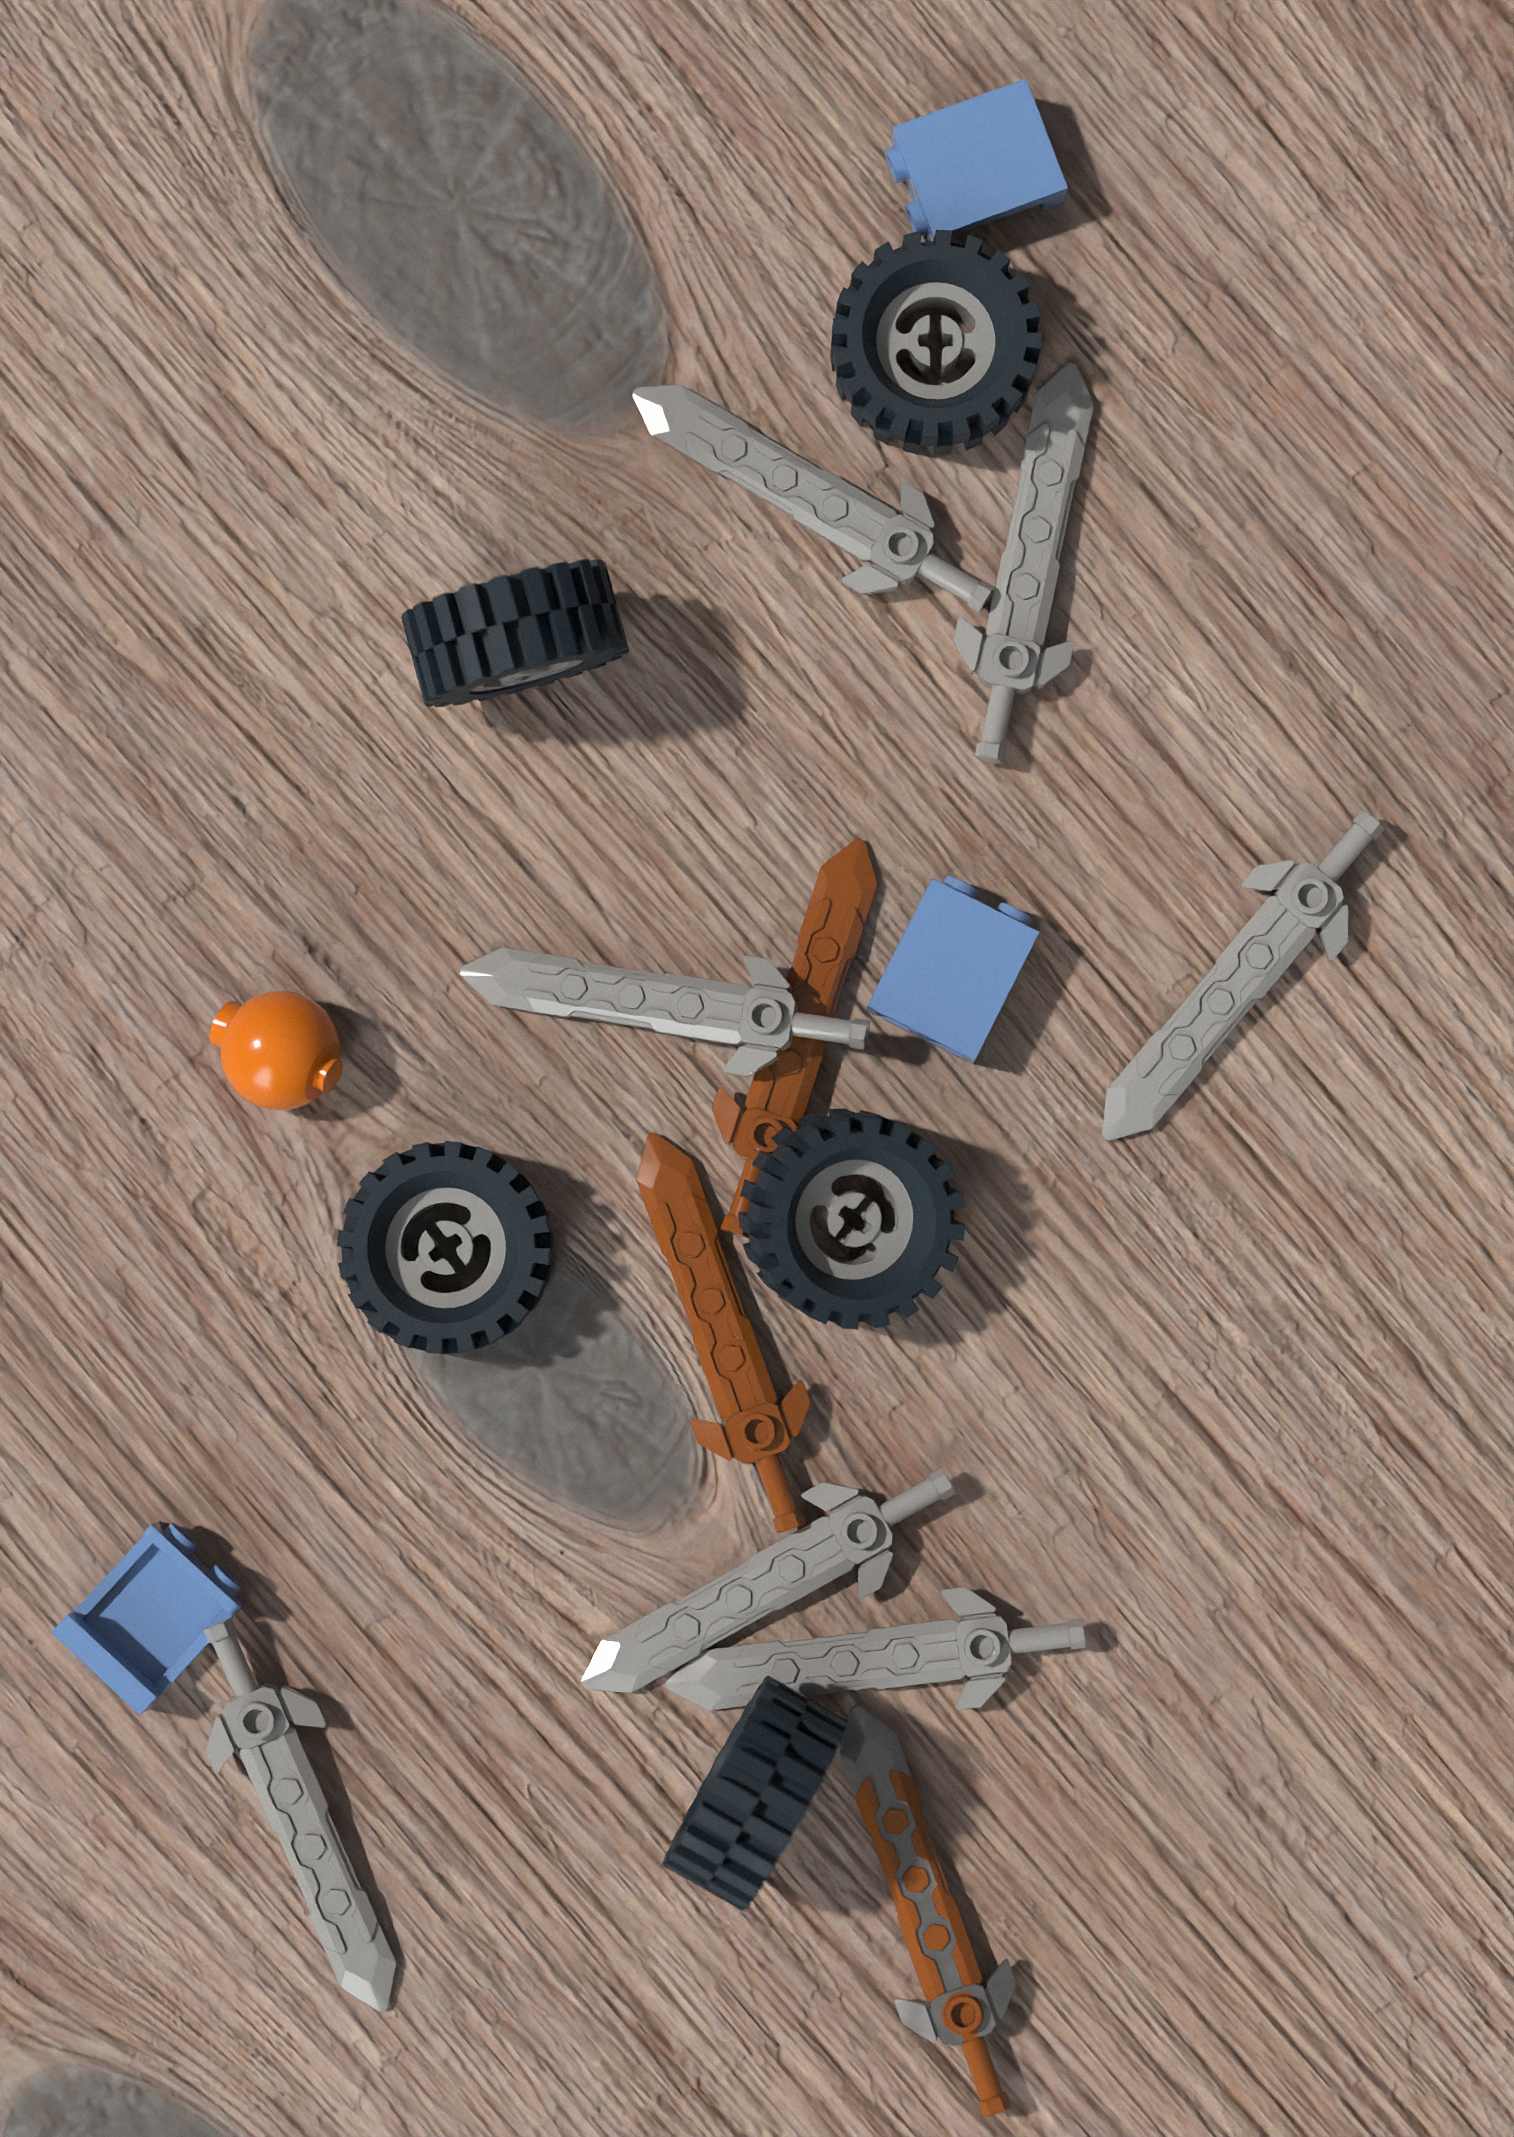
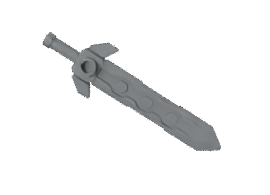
[953,363,1094,764]
[633,385,995,613]
[1102,810,1384,1141]
[460,947,870,1077]
[581,1467,957,1693]
[666,1587,1086,1711]
[203,1618,397,2012]

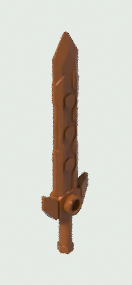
[712,839,878,1238]
[636,1133,811,1533]

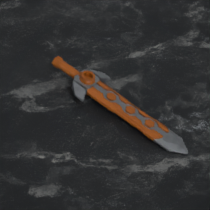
[840,1706,1016,2117]

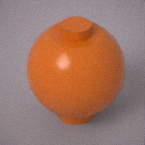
[209,991,343,1111]

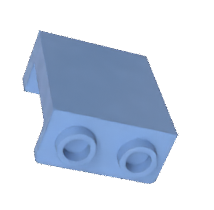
[885,79,1068,242]
[866,876,1039,1064]
[51,1522,246,1715]

